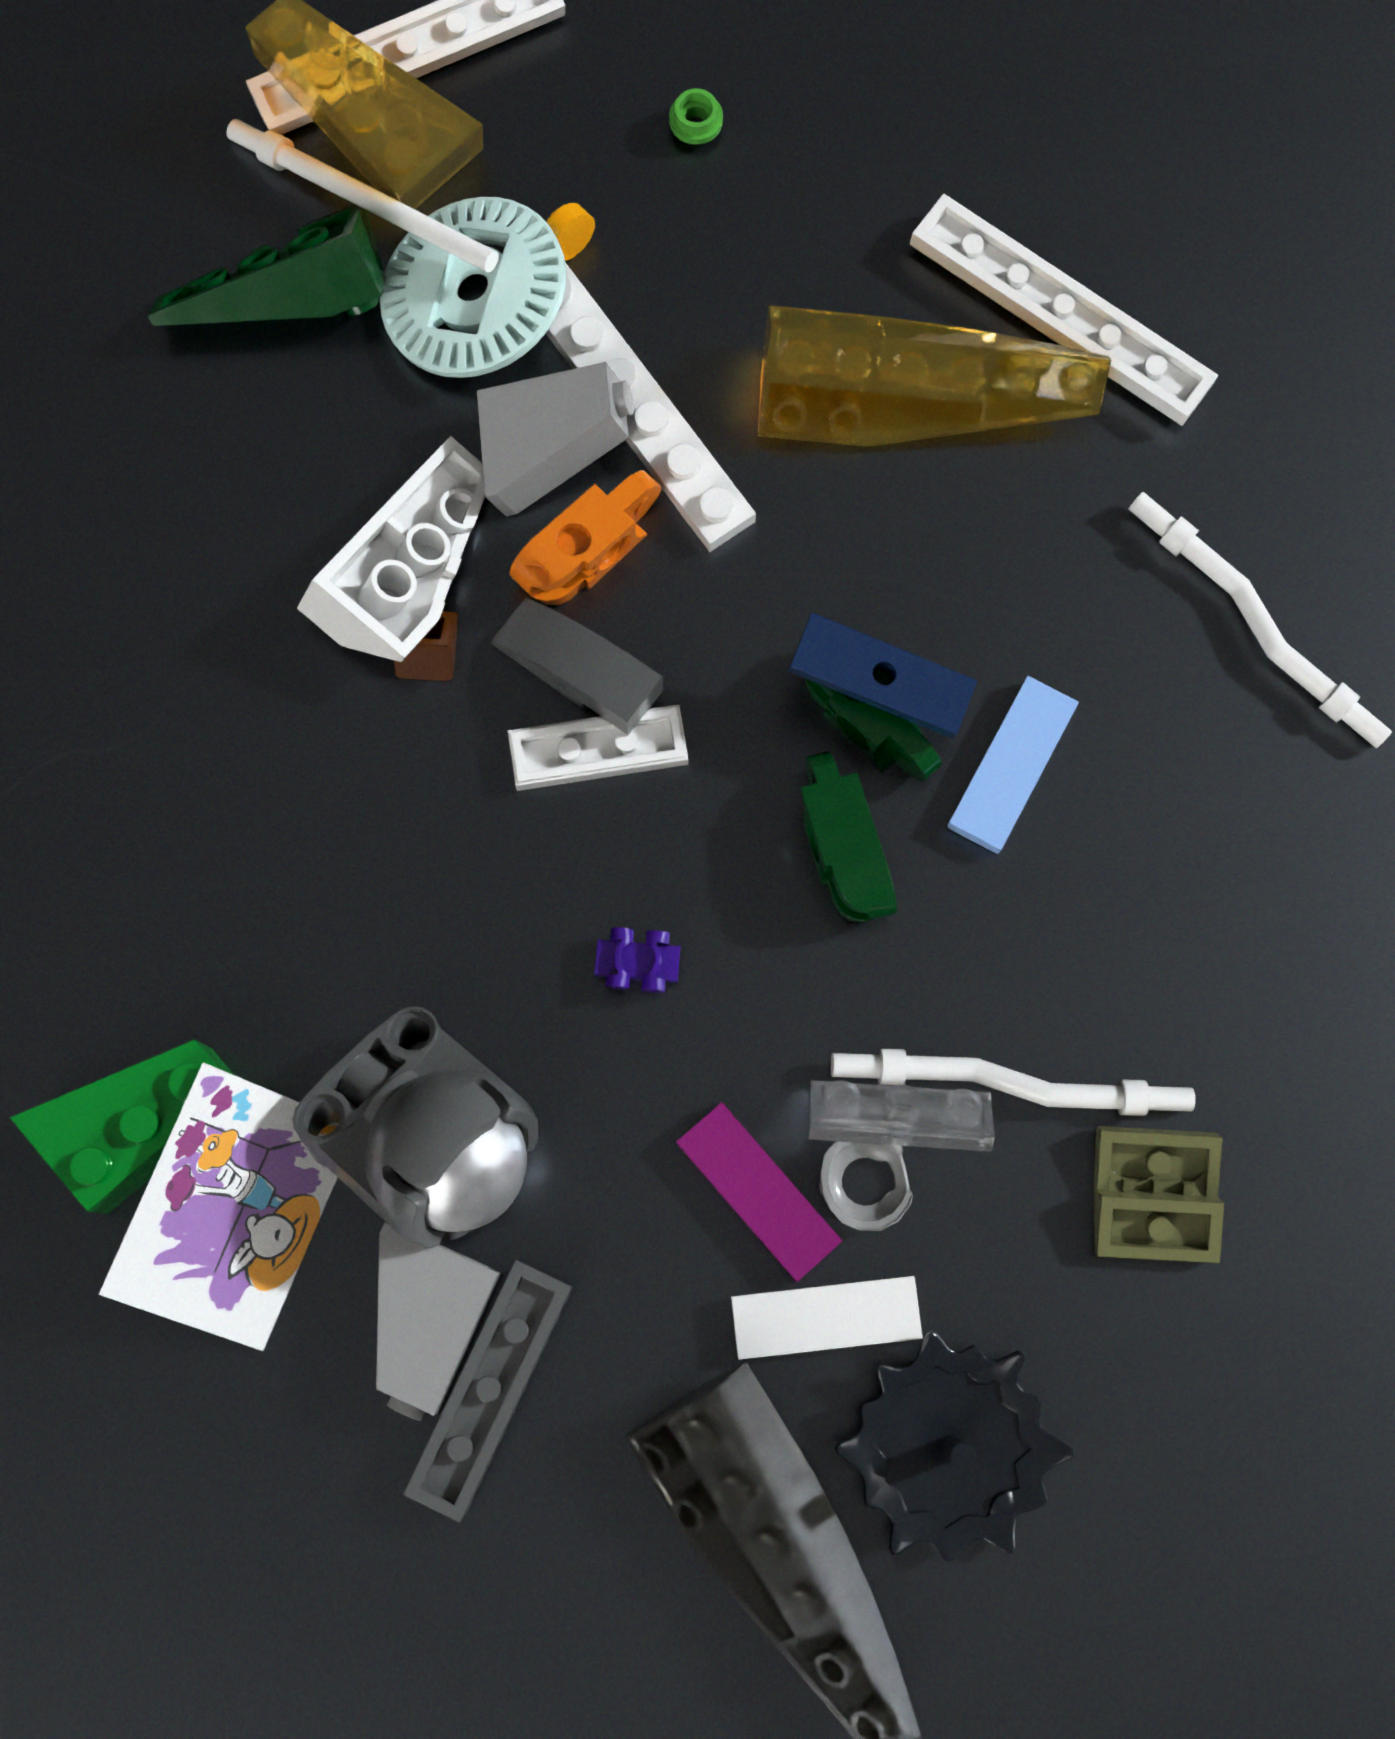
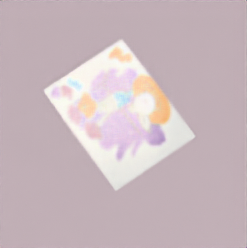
[99,1063,338,1351]

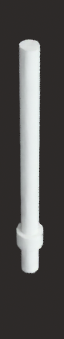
[226,119,498,273]

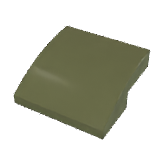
[1094,1126,1224,1263]

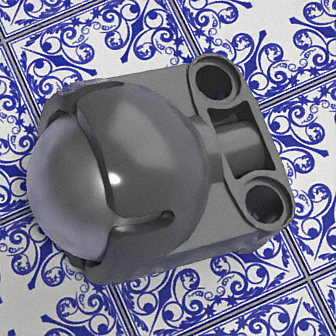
[292,1006,539,1248]

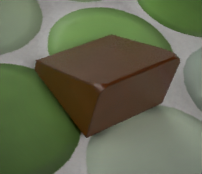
[394,611,458,681]

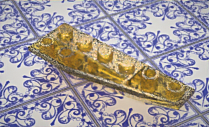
[758,305,1111,447]

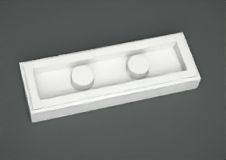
[507,704,688,791]
[731,1276,923,1360]

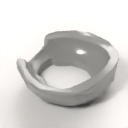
[819,1130,913,1231]

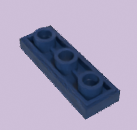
[788,612,978,739]

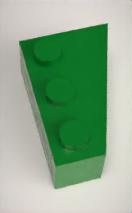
[10,1040,234,1214]

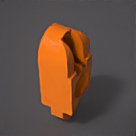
[509,470,661,605]

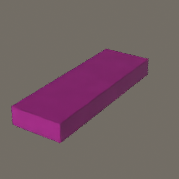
[676,1102,842,1282]

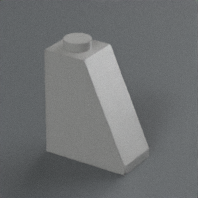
[477,362,634,516]
[376,1222,504,1421]

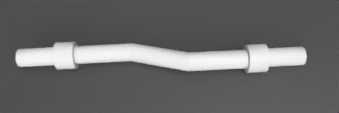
[1128,492,1392,748]
[831,1049,1195,1116]

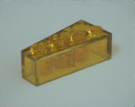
[246,0,483,209]

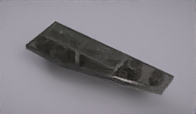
[625,1362,921,1739]

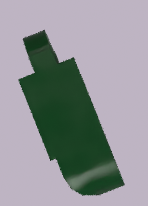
[805,670,942,782]
[800,751,897,922]

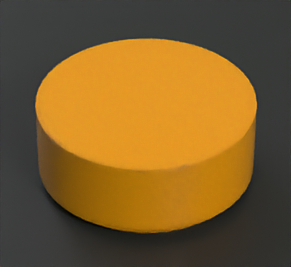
[546,203,595,261]

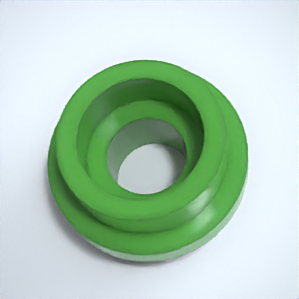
[669,88,723,145]

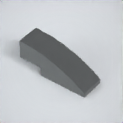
[491,597,663,735]

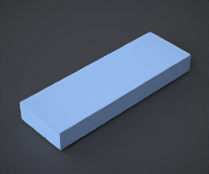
[946,676,1079,854]

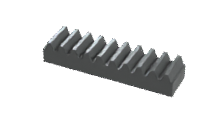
[403,1260,573,1523]

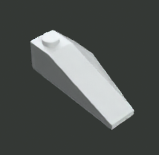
[297,436,485,662]

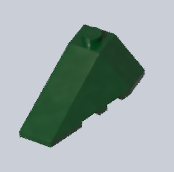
[147,204,386,326]

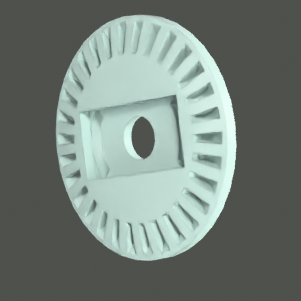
[380,197,566,378]

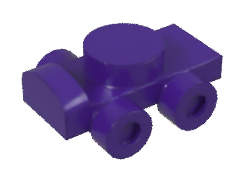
[594,927,681,993]

